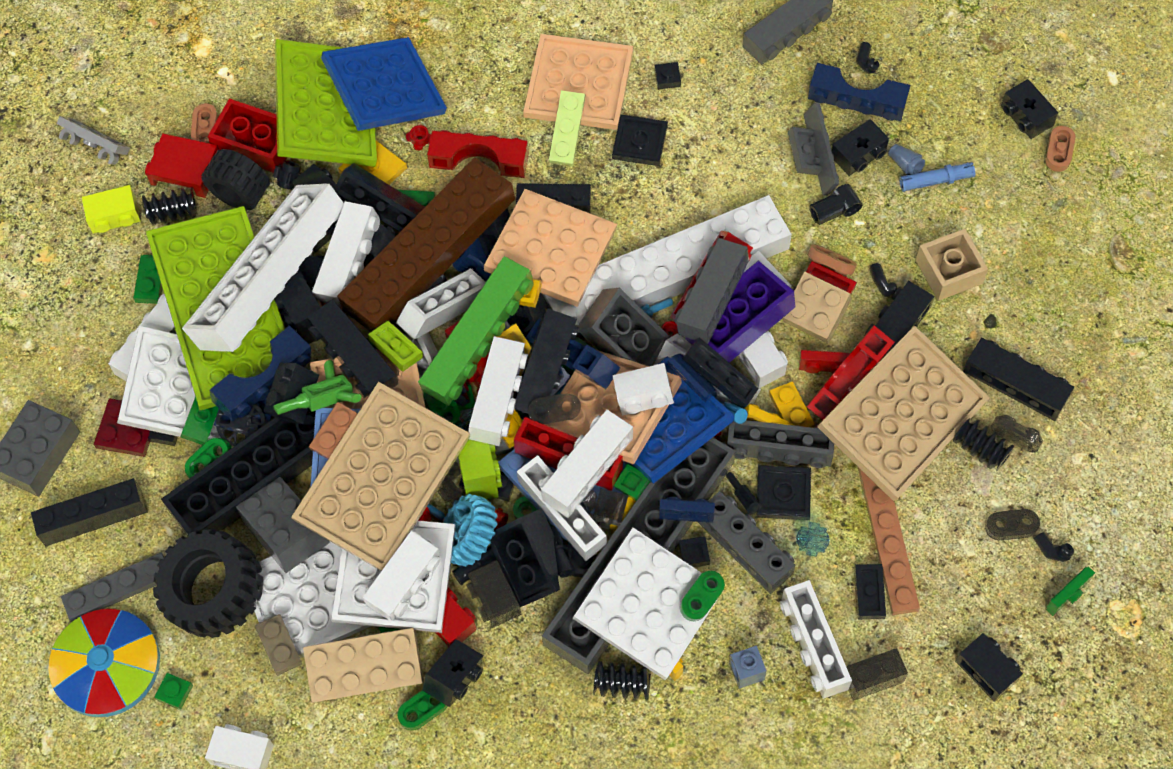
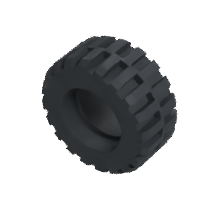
[153,529,263,638]

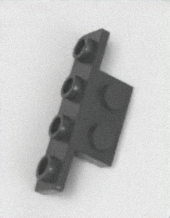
[788,102,839,196]

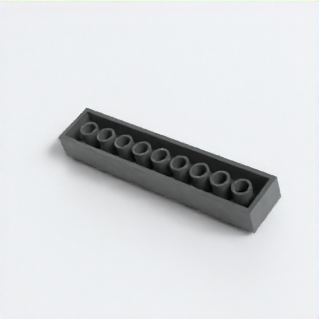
[542,438,736,675]

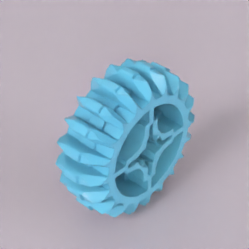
[443,494,497,567]

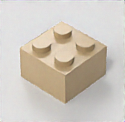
[916,229,988,301]
[782,272,852,344]

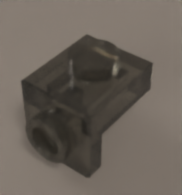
[438,461,462,505]
[588,488,628,529]

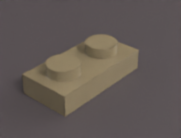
[255,614,302,676]

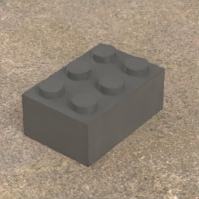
[578,287,670,366]
[0,400,80,497]
[236,477,330,573]

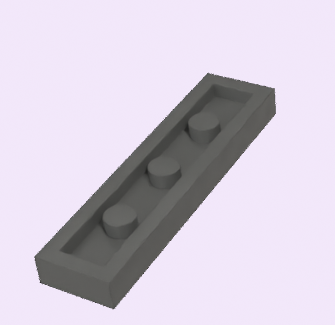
[60,552,165,622]

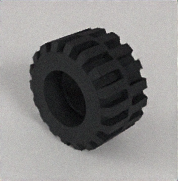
[201,149,270,211]

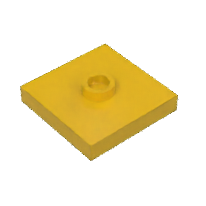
[338,141,407,185]

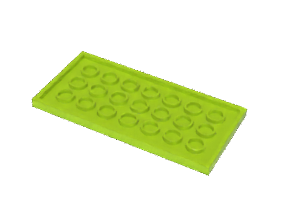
[146,206,285,410]

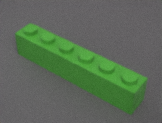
[418,256,533,406]

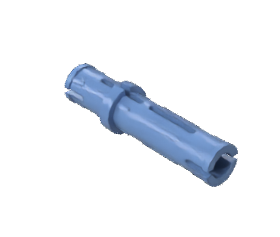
[899,162,975,192]

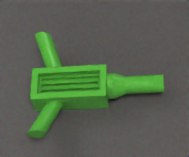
[274,360,362,414]

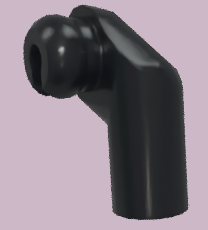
[856,42,879,74]
[869,263,897,297]
[1034,532,1074,562]

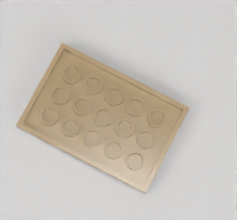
[817,326,990,501]
[291,382,470,571]

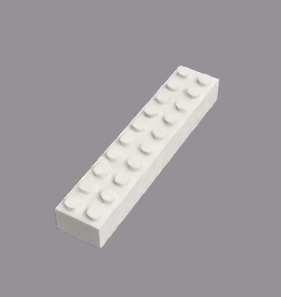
[543,195,791,338]

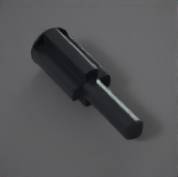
[726,472,761,515]

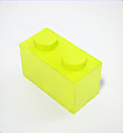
[82,185,141,234]

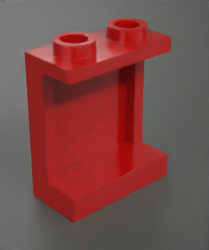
[145,133,219,198]

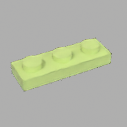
[549,90,586,166]

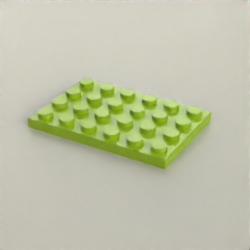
[275,39,377,167]

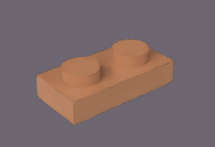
[309,402,358,459]

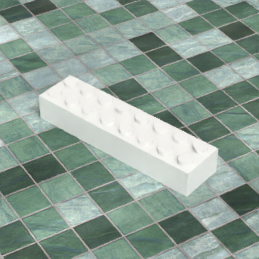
[182,184,344,352]

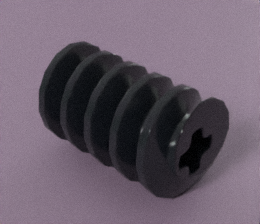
[142,187,197,225]
[953,418,1014,471]
[593,661,651,701]

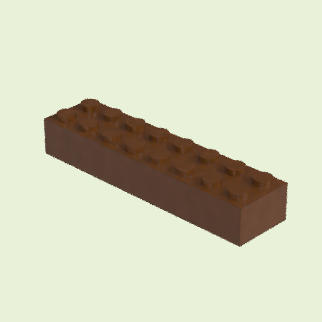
[337,157,515,332]

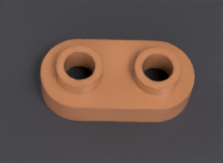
[191,103,218,143]
[1045,126,1076,172]
[807,244,857,277]

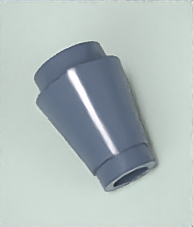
[888,144,925,175]

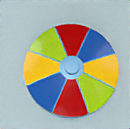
[48,609,160,717]

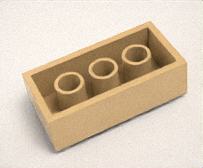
[303,628,424,703]

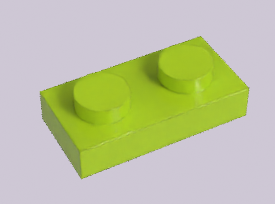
[368,321,423,372]

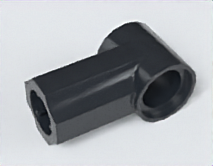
[809,184,863,225]

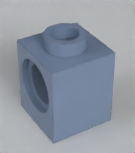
[729,645,767,689]

